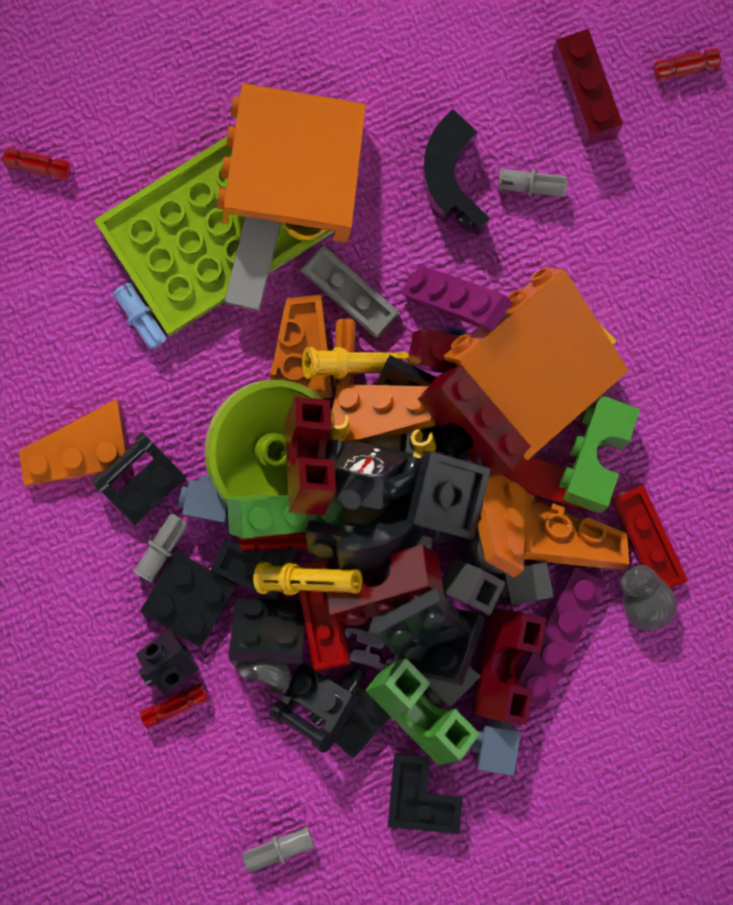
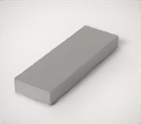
[225,217,281,312]
[300,245,400,340]

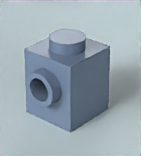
[179,475,228,524]
[472,719,521,776]

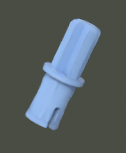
[113,283,166,349]

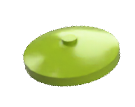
[205,380,332,505]

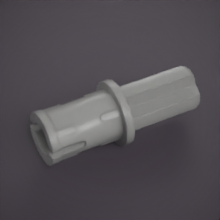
[498,168,568,197]
[133,514,187,583]
[242,826,315,872]

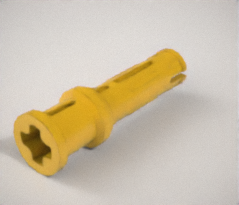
[302,347,409,379]
[253,562,362,595]

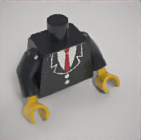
[325,413,436,510]

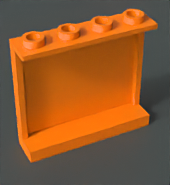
[217,83,366,243]
[443,267,629,460]

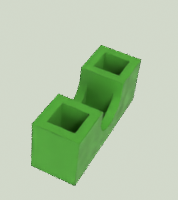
[559,395,640,514]
[227,494,346,538]
[365,658,480,765]

